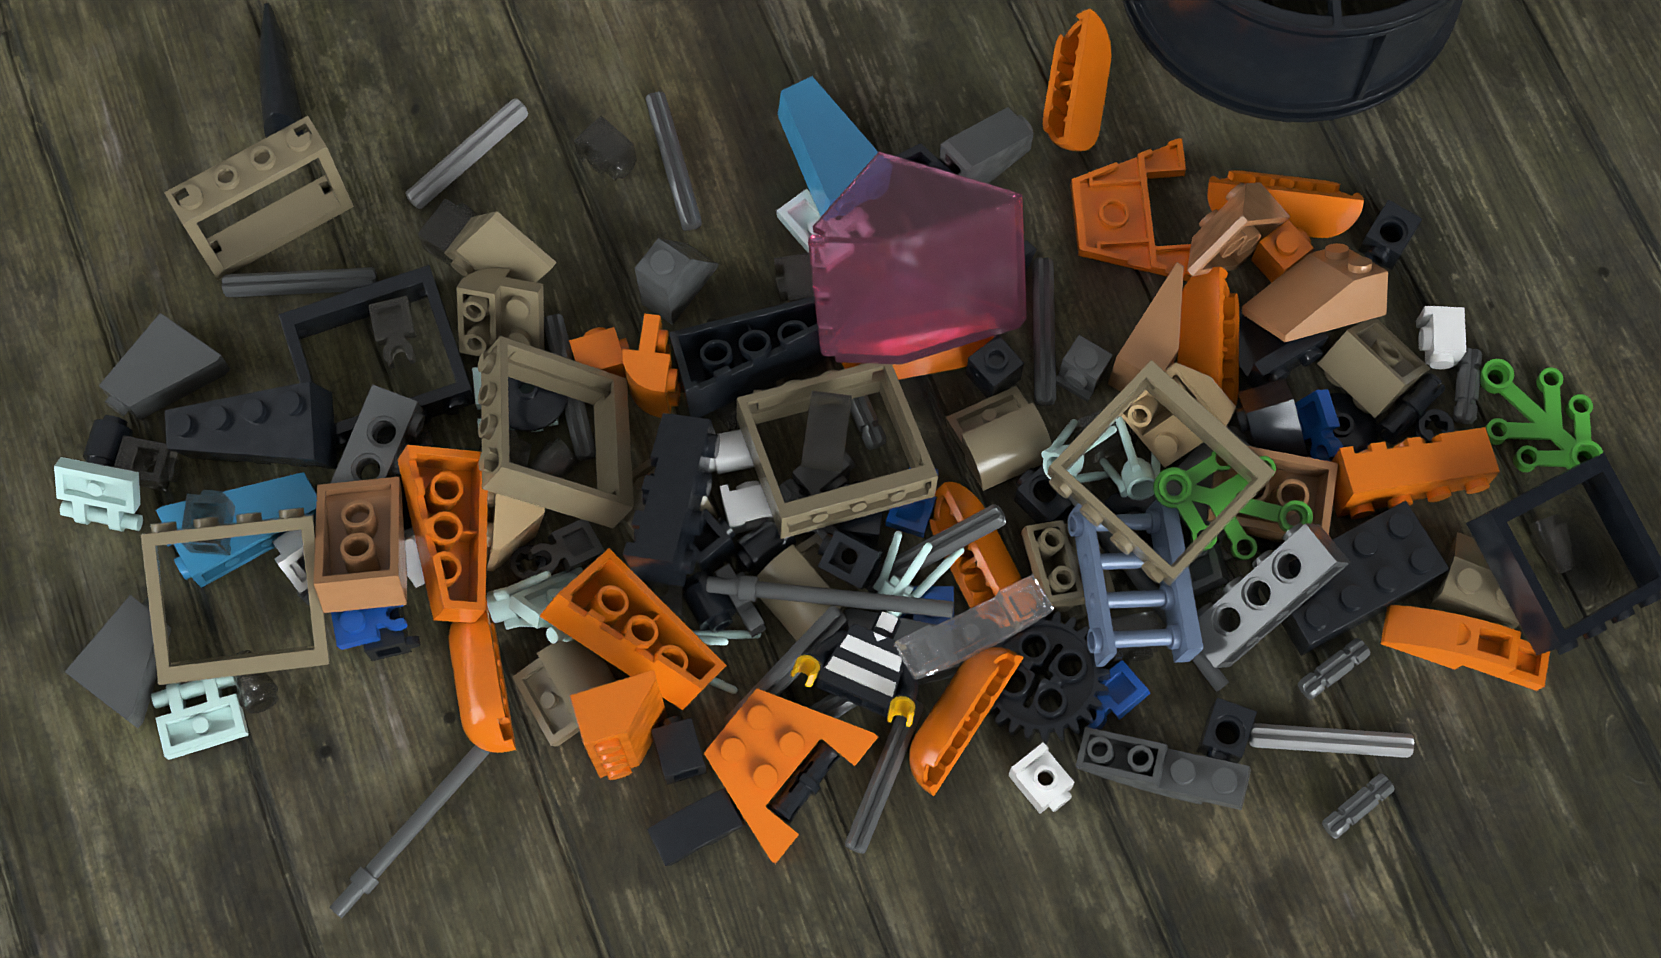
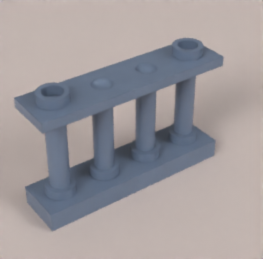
[1068,494,1204,667]

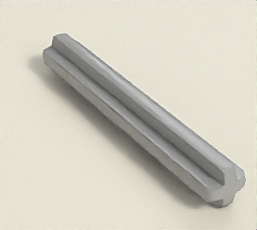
[406,99,528,209]
[1249,723,1414,758]

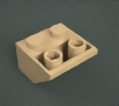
[1121,362,1236,468]
[486,491,545,571]

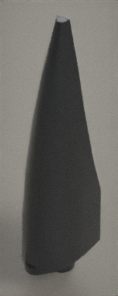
[259,3,304,138]

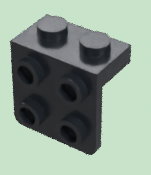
[1239,310,1328,388]

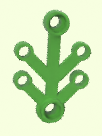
[1480,359,1603,472]
[1153,451,1313,561]

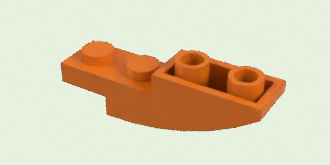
[1380,605,1550,691]

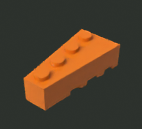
[1331,427,1500,519]
[397,445,488,623]
[540,548,727,710]

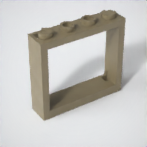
[164,116,354,280]
[478,336,634,528]
[737,358,938,539]
[1048,360,1275,586]
[141,507,330,685]

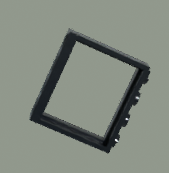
[278,265,475,450]
[1466,453,1661,655]

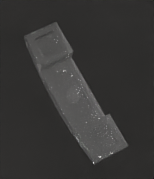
[893,575,1054,680]

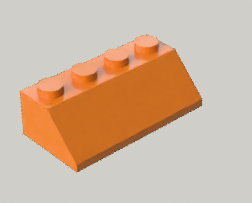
[570,670,667,780]

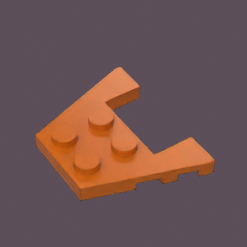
[1070,138,1193,281]
[704,688,878,864]

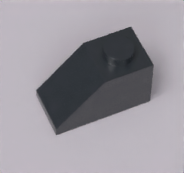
[1235,379,1308,457]

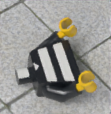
[790,611,919,727]

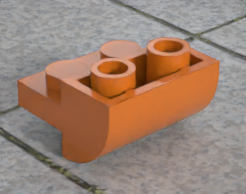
[622,313,681,418]

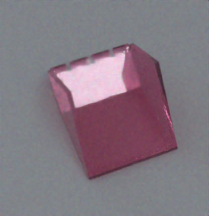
[808,152,1027,365]

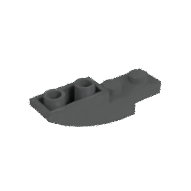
[1076,727,1251,810]

